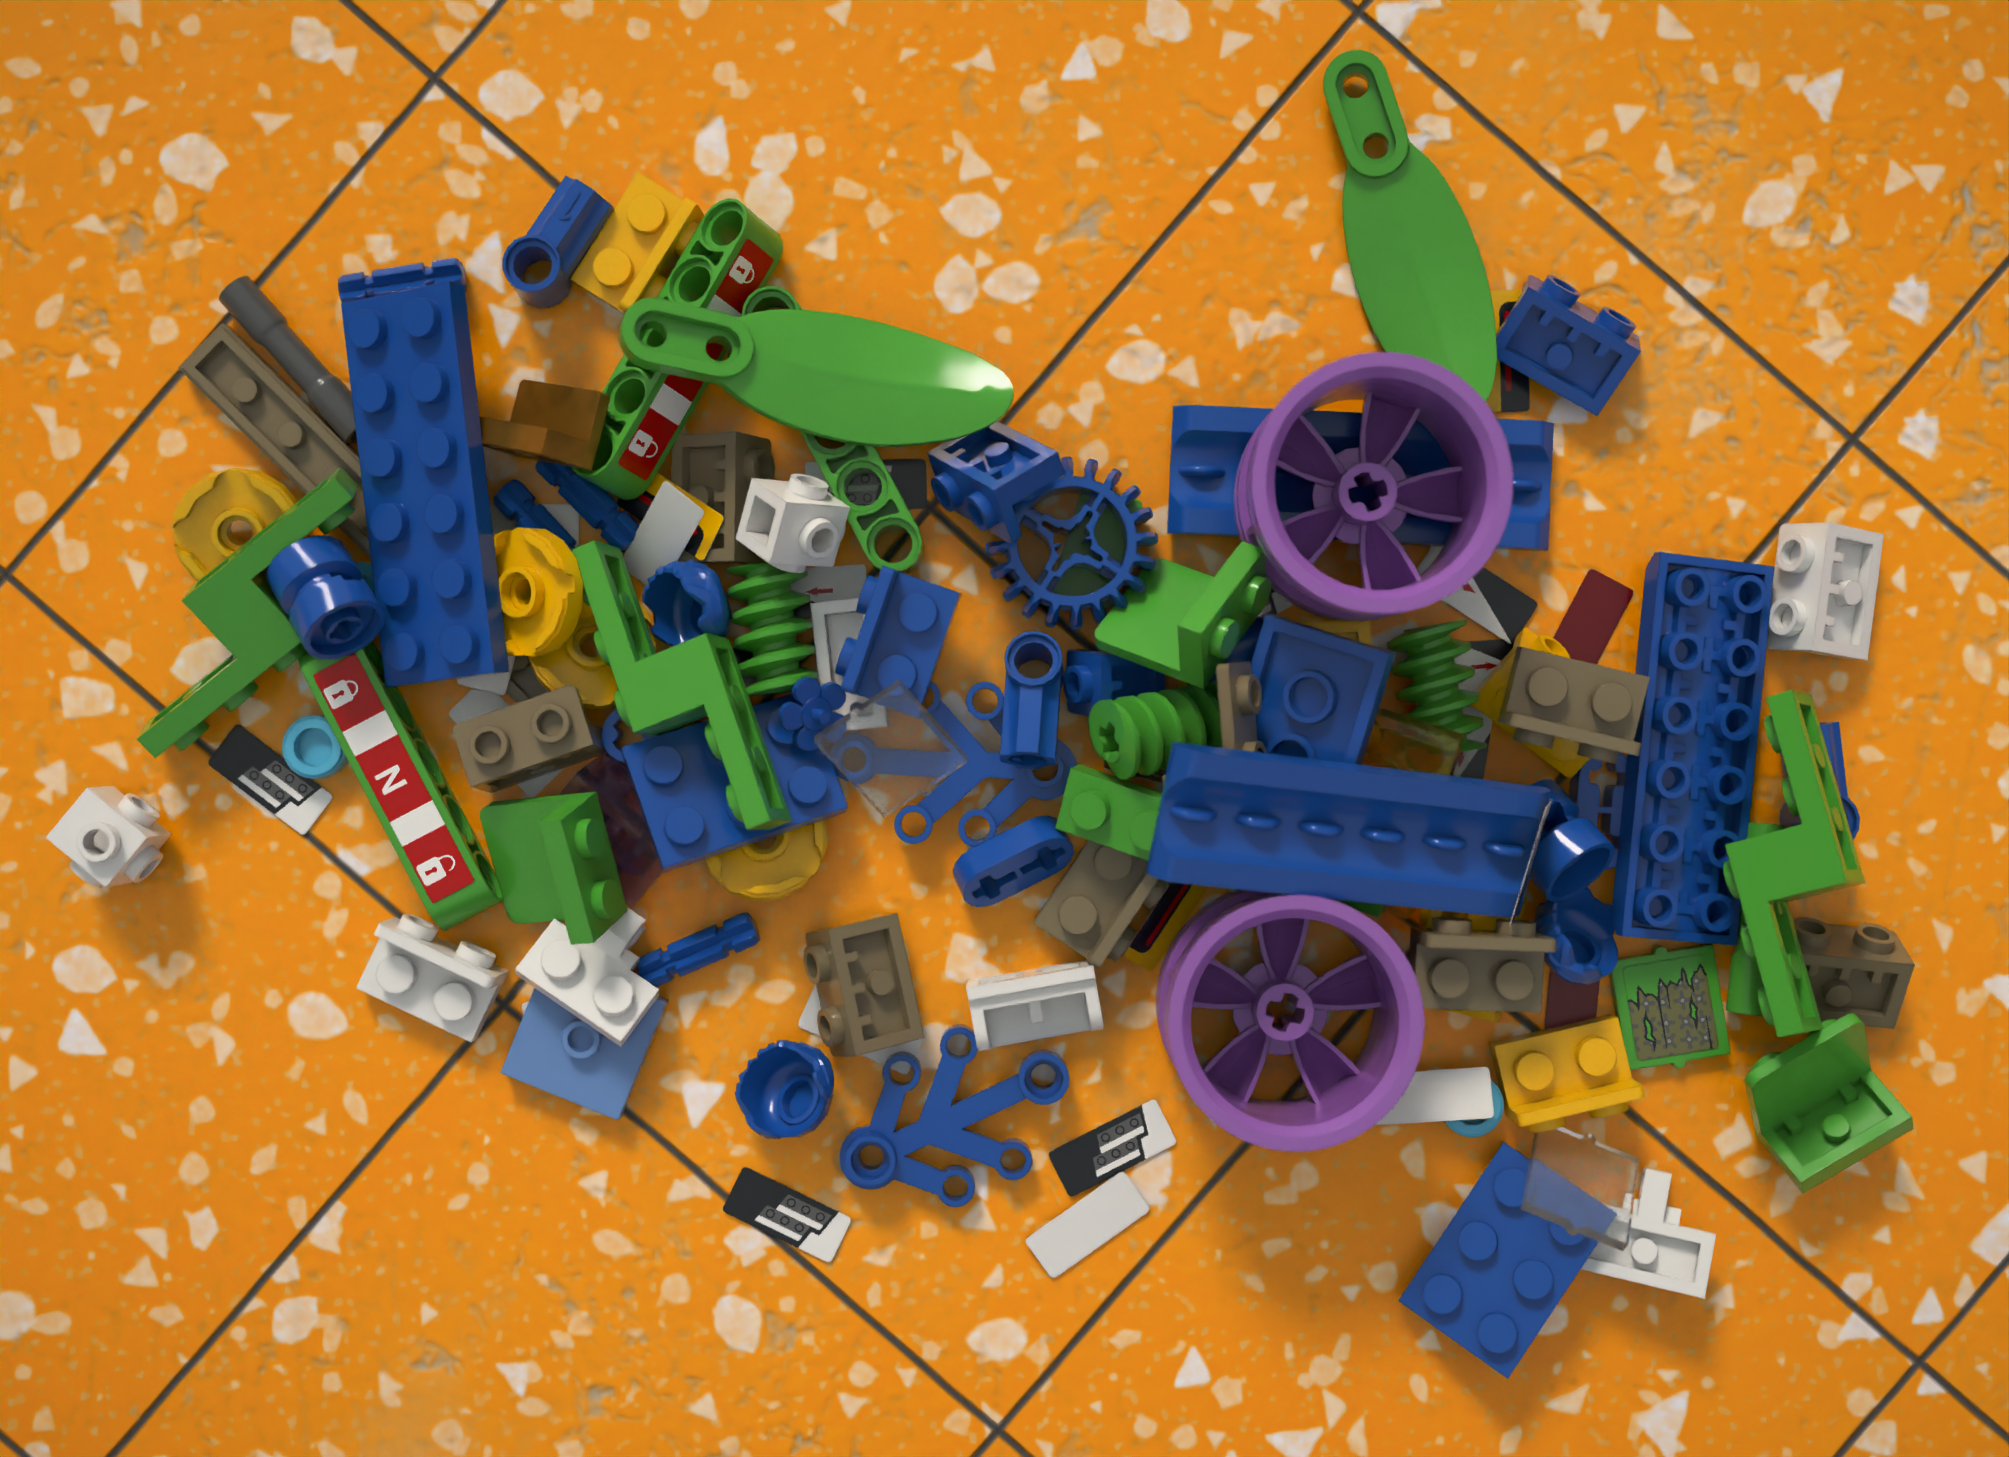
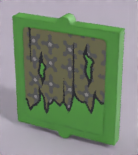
[1609,943,1731,1070]

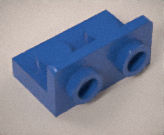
[1496,275,1641,416]
[927,421,1065,543]
[835,566,962,716]

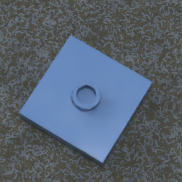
[500,988,669,1120]

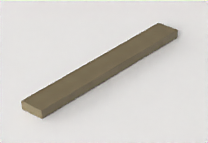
[178,323,548,703]

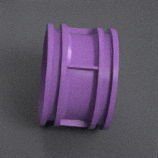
[1233,352,1513,621]
[1156,889,1424,1152]

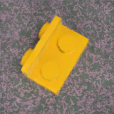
[570,171,704,315]
[1489,1014,1645,1132]

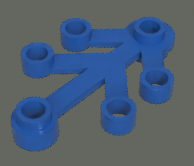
[829,681,1076,847]
[839,1024,1069,1207]

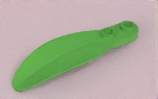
[1323,50,1497,402]
[619,298,1014,447]

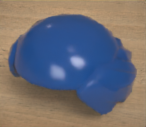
[642,560,732,646]
[1533,887,1618,986]
[735,1040,834,1139]

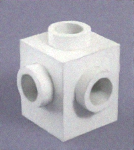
[735,474,850,573]
[46,786,171,887]

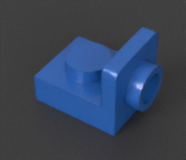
[1063,649,1165,716]

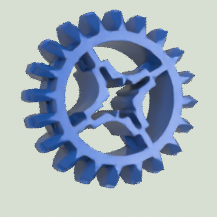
[985,457,1158,630]

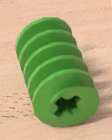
[725,563,818,696]
[1387,620,1487,756]
[1088,682,1223,779]

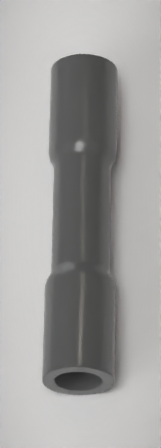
[219,276,357,444]

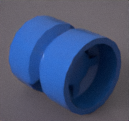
[267,535,385,659]
[1529,779,1614,902]

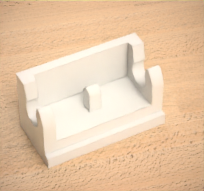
[966,959,1104,1051]

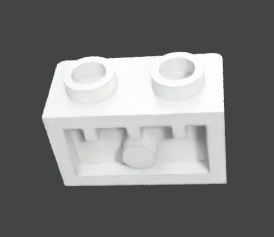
[1767,522,1884,660]
[356,914,509,1042]

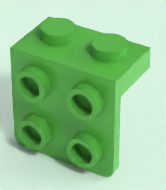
[1094,541,1271,689]
[480,792,628,945]
[1744,1013,1914,1194]

